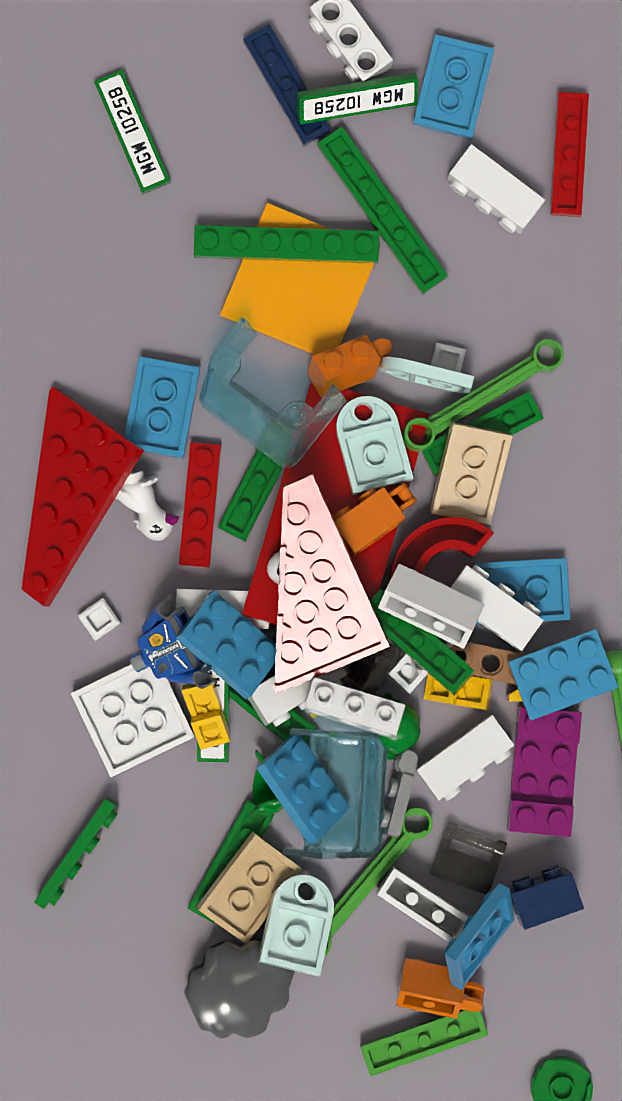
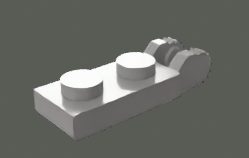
[379,750,418,837]

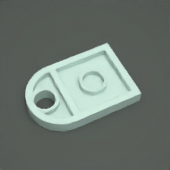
[379,357,474,395]
[336,396,414,495]
[258,875,334,977]

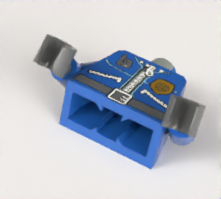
[130,595,216,689]

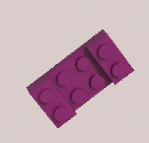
[507,706,582,837]

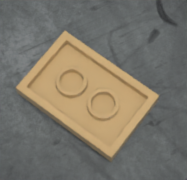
[429,422,512,525]
[196,831,302,944]

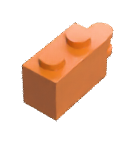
[307,335,392,399]
[333,483,418,557]
[396,958,485,1019]

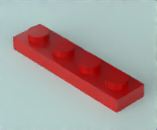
[550,92,589,217]
[179,442,221,568]

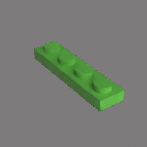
[360,1009,489,1077]

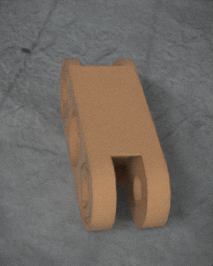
[450,642,524,685]

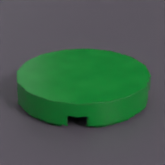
[530,1056,593,1101]

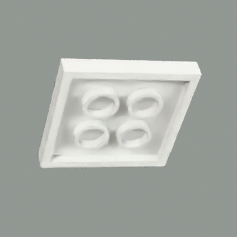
[71,664,195,777]

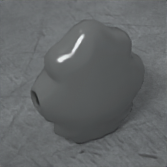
[184,939,295,1039]

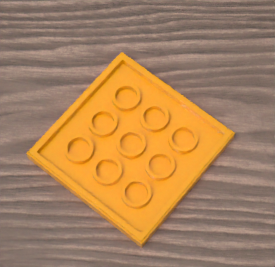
[220,203,380,355]

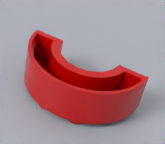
[389,517,494,582]

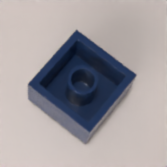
[508,865,584,930]

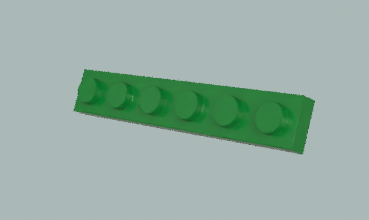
[317,127,448,295]
[194,225,379,264]

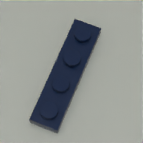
[243,24,330,147]

